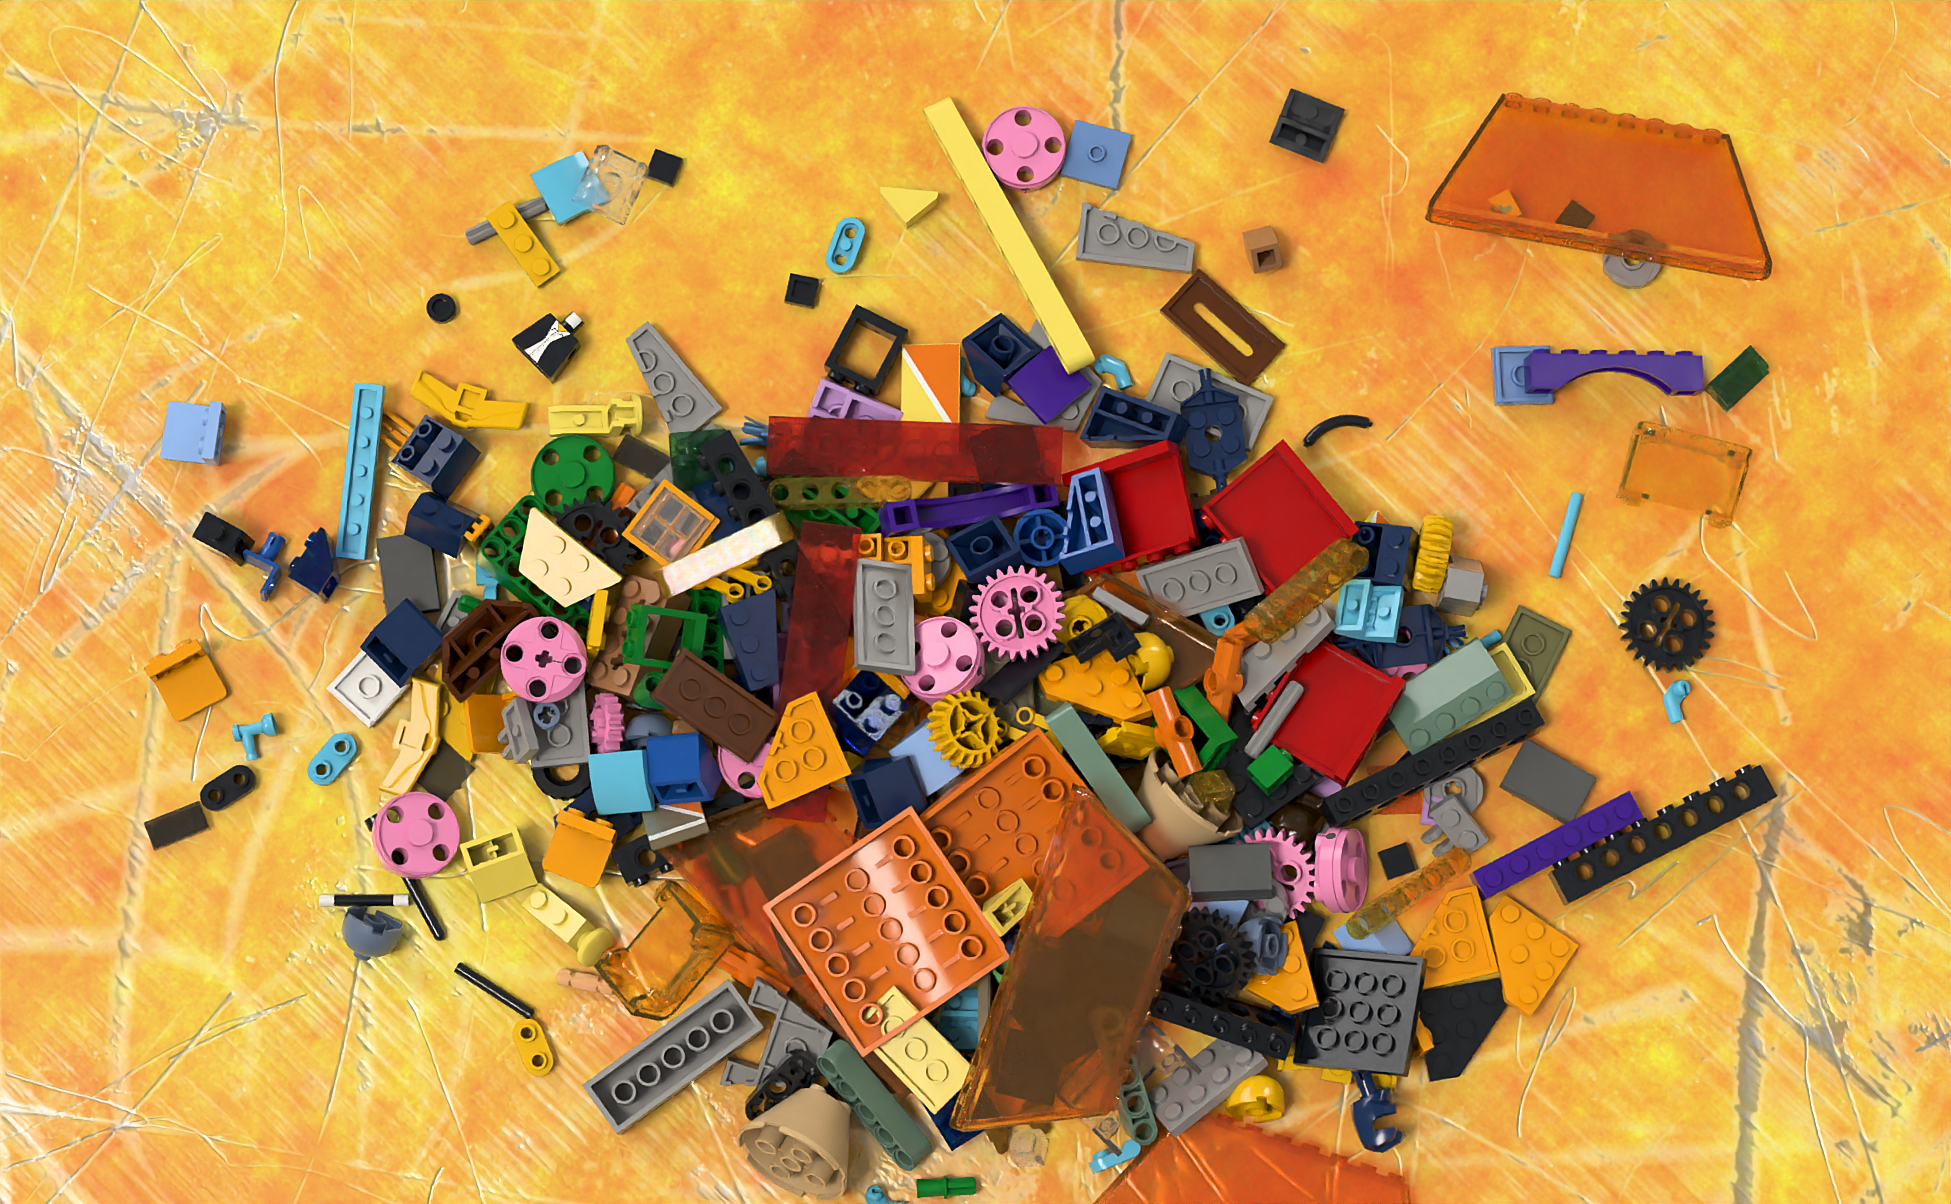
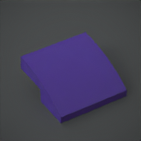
[1006,345,1092,426]

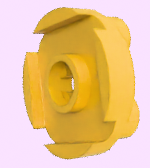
[1053,595,1108,654]

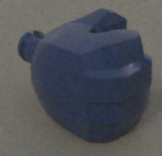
[1351,1071,1406,1153]

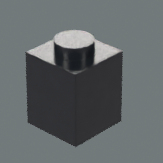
[950,579,987,626]

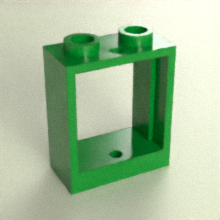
[622,604,708,669]
[1151,685,1238,782]

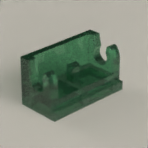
[1704,345,1769,413]

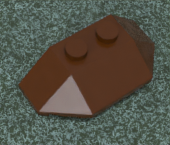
[442,598,548,703]

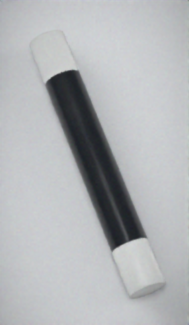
[319,894,409,907]

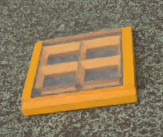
[621,478,721,578]

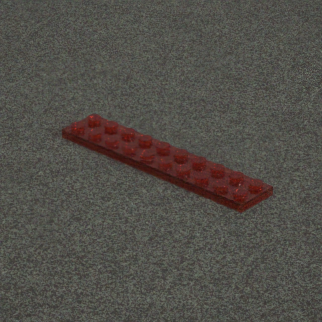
[766,416,1063,487]
[765,520,862,824]

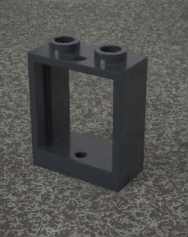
[824,304,909,397]

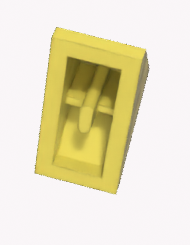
[880,186,938,230]
[982,878,1039,937]

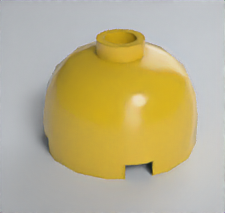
[1126,632,1174,692]
[1225,1071,1285,1123]

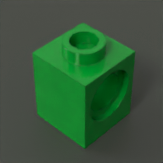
[1247,744,1294,796]

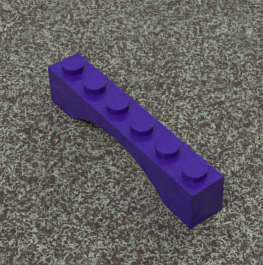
[1524,349,1703,396]
[878,477,1060,538]
[1469,791,1643,901]

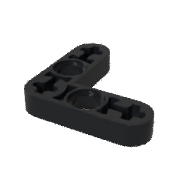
[745,1049,852,1121]

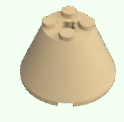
[1131,747,1244,862]
[737,1084,851,1201]

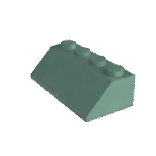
[1389,637,1514,755]

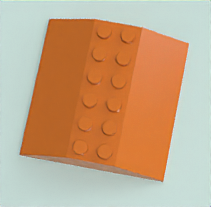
[919,725,1151,939]
[762,806,1010,1057]

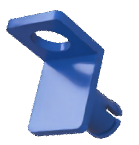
[243,532,286,602]

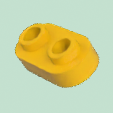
[512,1019,554,1077]

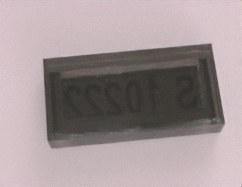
[612,433,673,481]
[144,801,211,851]

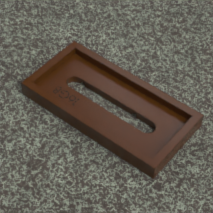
[1160,269,1285,386]

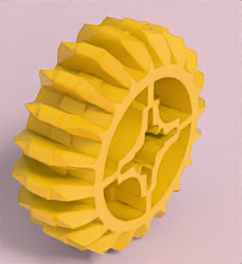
[1412,514,1453,593]
[925,689,1004,769]

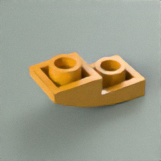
[852,533,913,565]

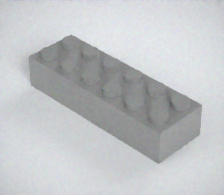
[582,979,765,1136]

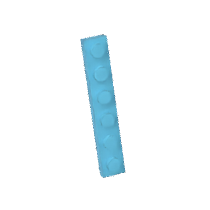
[335,383,386,561]

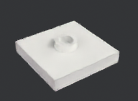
[326,650,411,729]

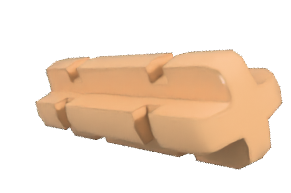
[557,969,616,995]

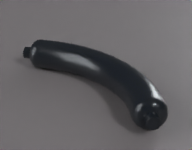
[1303,415,1372,448]

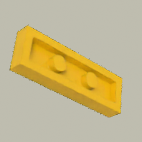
[485,200,561,287]

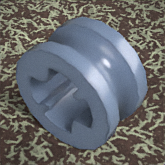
[533,703,561,731]

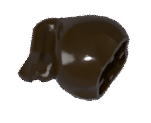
[1267,791,1325,850]

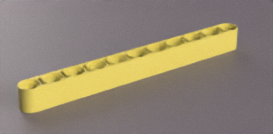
[923,96,1095,375]

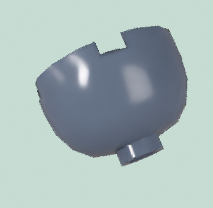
[620,712,674,761]
[342,906,403,960]
[1238,916,1288,976]

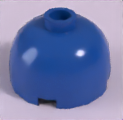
[1013,509,1067,568]

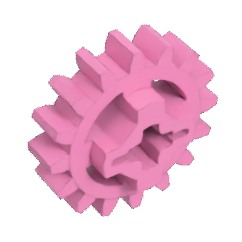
[587,693,626,754]

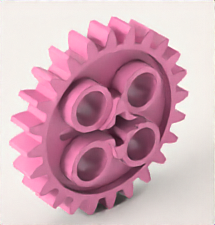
[969,565,1066,662]
[1235,827,1315,923]

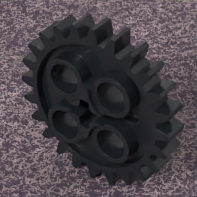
[553,496,638,590]
[1618,577,1715,673]
[1163,906,1257,998]

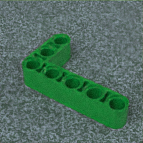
[476,495,590,645]
[633,575,724,710]

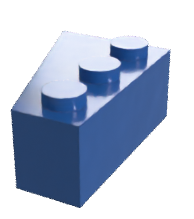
[1059,467,1126,575]

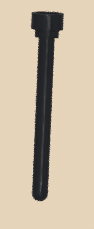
[364,813,445,941]

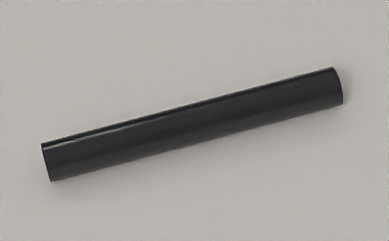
[454,962,535,1019]

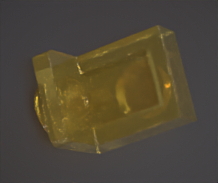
[1189,769,1235,811]

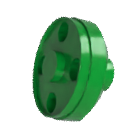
[531,435,616,520]

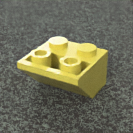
[459,825,538,904]

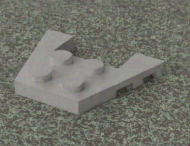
[985,319,1102,434]
[720,976,833,1086]

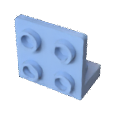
[160,401,227,466]

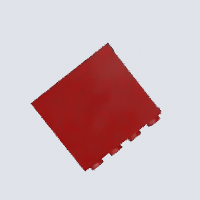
[1199,439,1359,600]
[1061,440,1201,581]
[1250,640,1406,788]

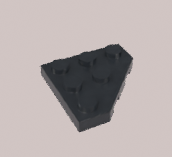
[1419,978,1506,1082]

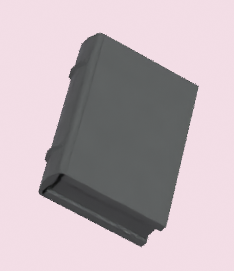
[376,534,442,616]
[1499,739,1596,824]
[1189,842,1272,902]

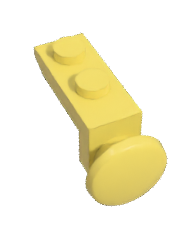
[548,394,643,437]
[521,882,614,967]

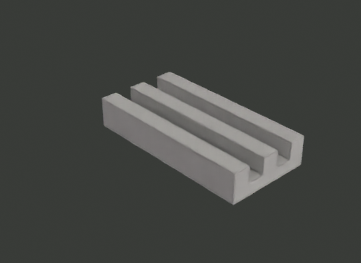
[1092,586,1150,629]

